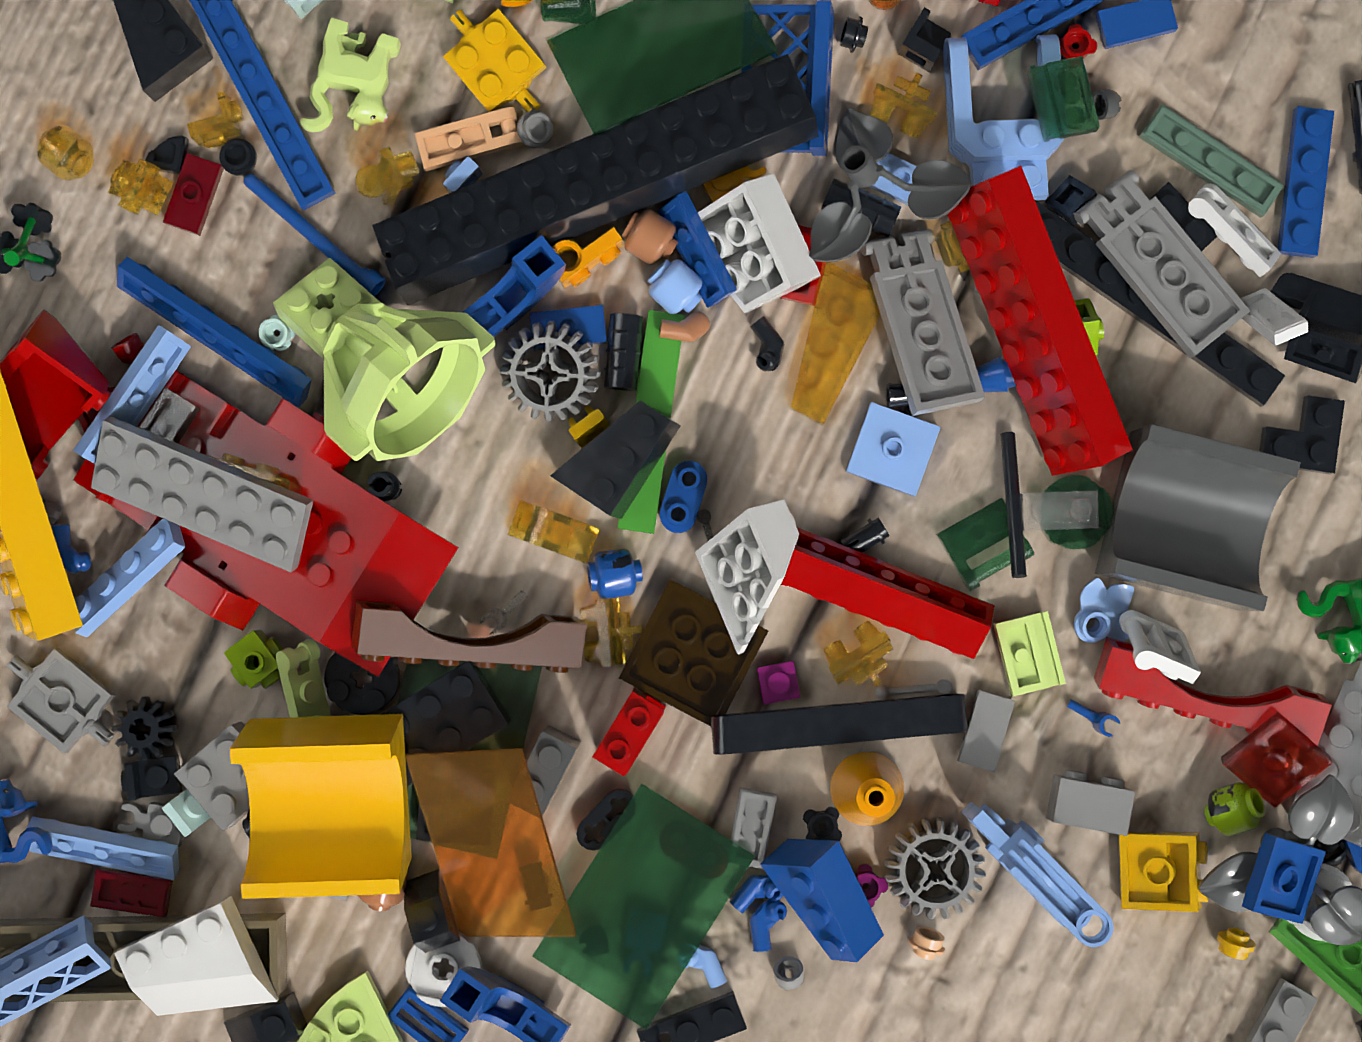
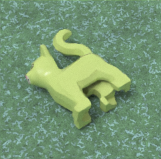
[300,18,401,132]

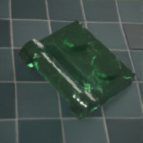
[936,498,1035,592]

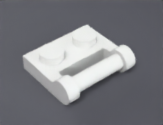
[1119,610,1201,684]

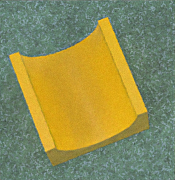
[230,714,412,899]

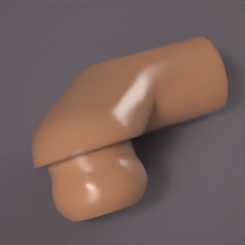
[659,312,710,343]

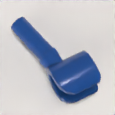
[1067,699,1120,737]

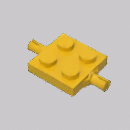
[443,9,547,112]

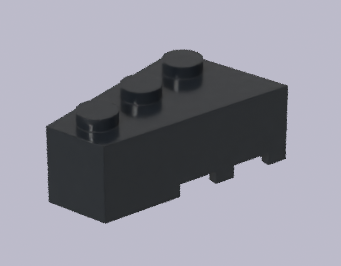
[113,0,213,102]
[550,400,681,519]

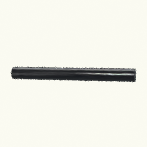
[1000,432,1027,578]

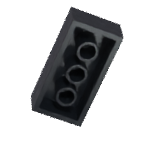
[380,661,511,787]

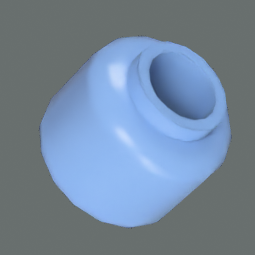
[647,259,702,314]

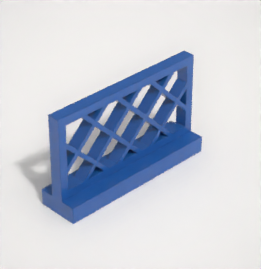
[741,0,834,156]

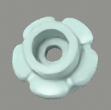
[259,315,295,351]

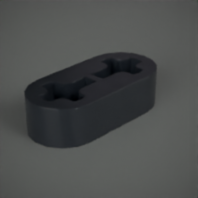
[576,788,636,851]

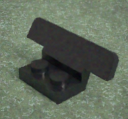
[1270,273,1362,384]

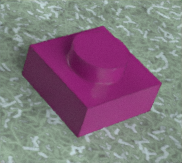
[757,661,800,704]

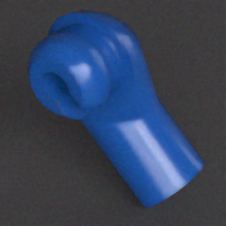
[51,525,91,574]
[729,875,783,913]
[750,899,787,952]

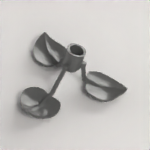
[809,108,971,262]
[1197,774,1362,945]

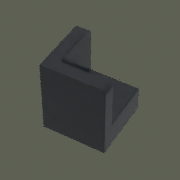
[898,7,951,72]

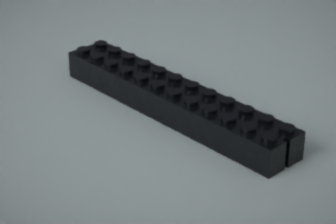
[372,54,819,305]

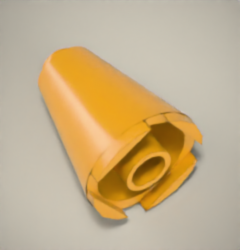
[830,752,904,826]

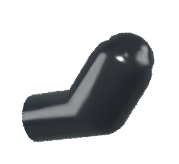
[750,316,784,372]

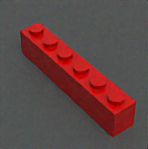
[780,527,995,659]

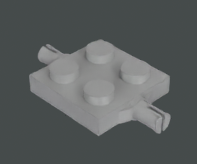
[6,648,116,753]

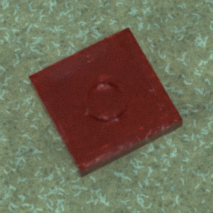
[1221,712,1332,808]

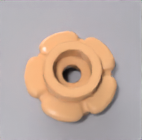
[909,927,945,960]

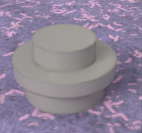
[517,110,553,148]

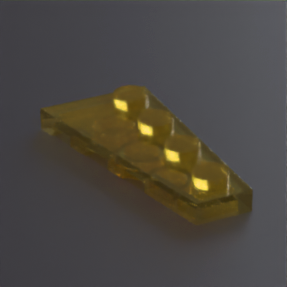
[790,262,881,426]

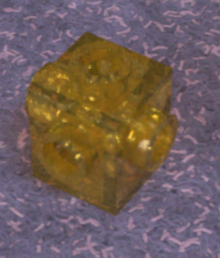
[108,159,174,216]

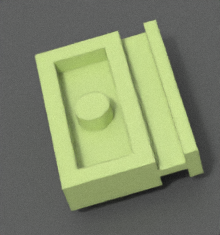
[993,611,1066,696]

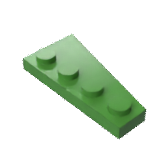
[1269,918,1362,1015]

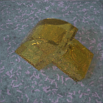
[507,500,600,564]

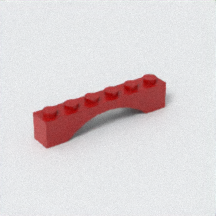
[1094,637,1332,747]

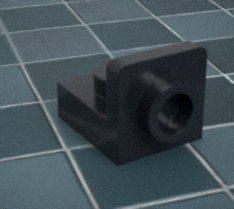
[121,755,183,800]

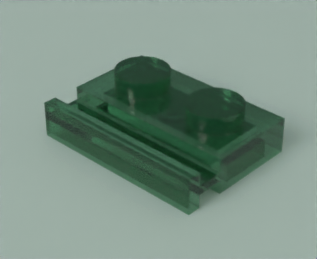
[1027,56,1100,142]

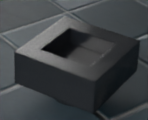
[1045,175,1097,225]

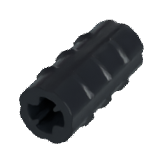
[821,178,901,237]
[604,313,643,391]

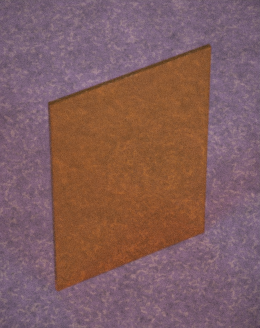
[405,748,577,937]

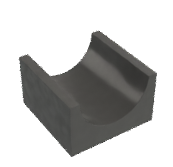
[1095,424,1301,611]

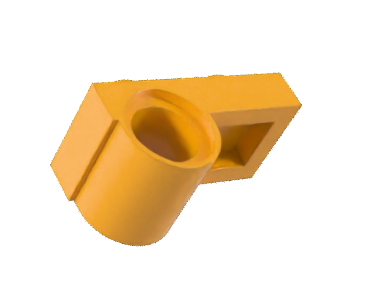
[552,227,624,288]

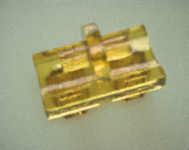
[869,72,938,140]
[355,147,419,205]
[580,598,642,667]
[824,621,894,687]

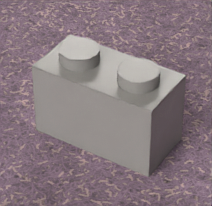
[1046,770,1135,836]

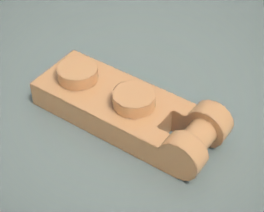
[414,107,524,172]

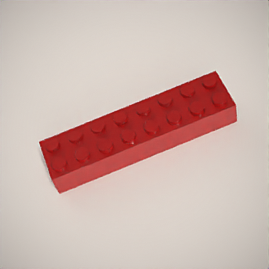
[947,166,1133,476]

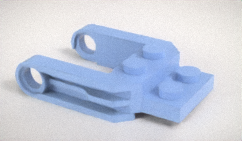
[943,35,1067,200]
[961,802,1113,947]

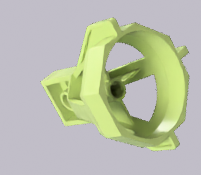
[273,258,496,461]

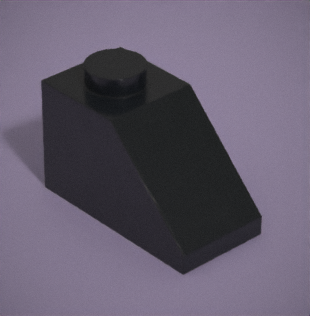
[404,869,460,953]
[224,992,307,1042]

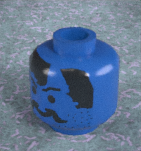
[587,549,643,599]

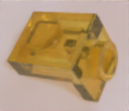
[187,91,244,148]

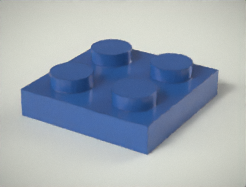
[1242,833,1326,924]

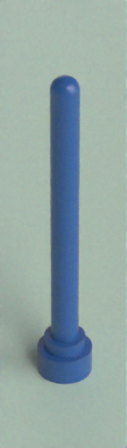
[243,174,386,297]

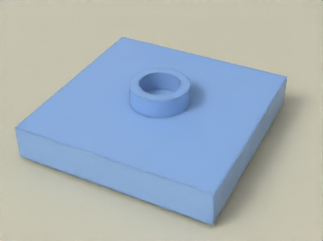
[845,402,941,497]

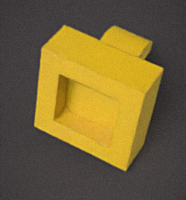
[568,406,610,449]

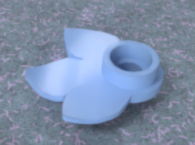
[1073,577,1134,643]

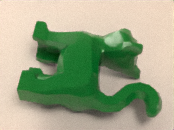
[1296,578,1362,664]

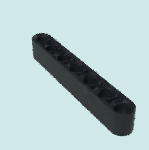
[710,693,968,755]

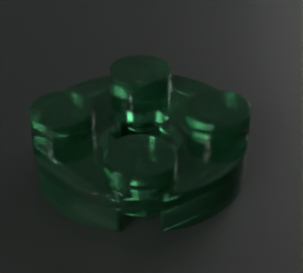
[1036,475,1113,550]

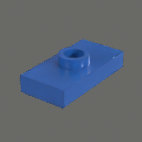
[530,305,607,351]

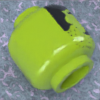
[1204,782,1265,836]

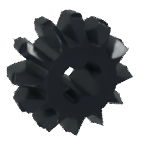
[111,696,179,760]

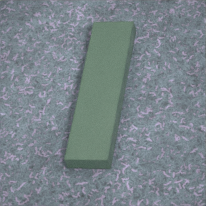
[1139,104,1284,218]

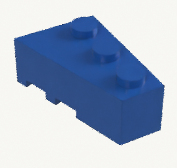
[760,839,884,963]

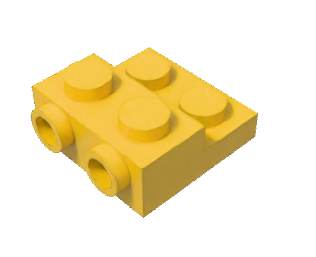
[1119,831,1209,912]

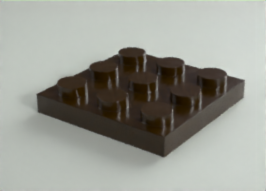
[619,579,769,726]

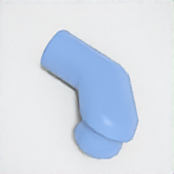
[677,943,727,988]

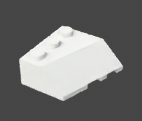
[698,173,821,313]
[695,500,799,654]
[114,896,279,1016]

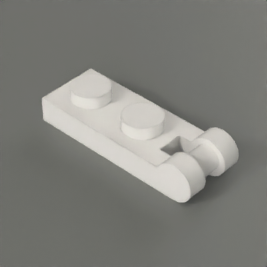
[1188,183,1281,277]

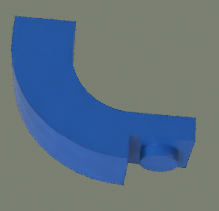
[462,235,566,337]
[440,966,571,1042]

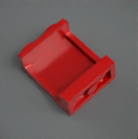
[592,687,666,776]

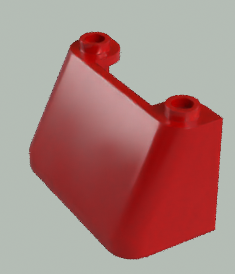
[0,309,111,481]

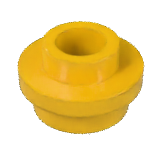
[1217,927,1256,960]

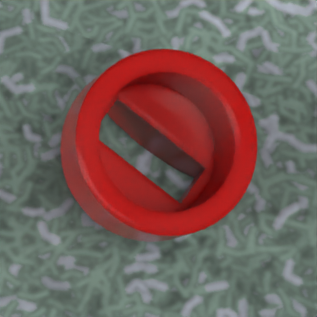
[111,333,144,364]

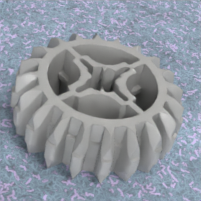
[500,321,601,422]
[884,817,986,920]

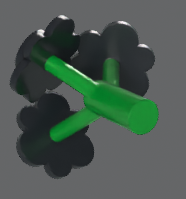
[0,202,61,282]

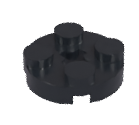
[324,652,401,715]

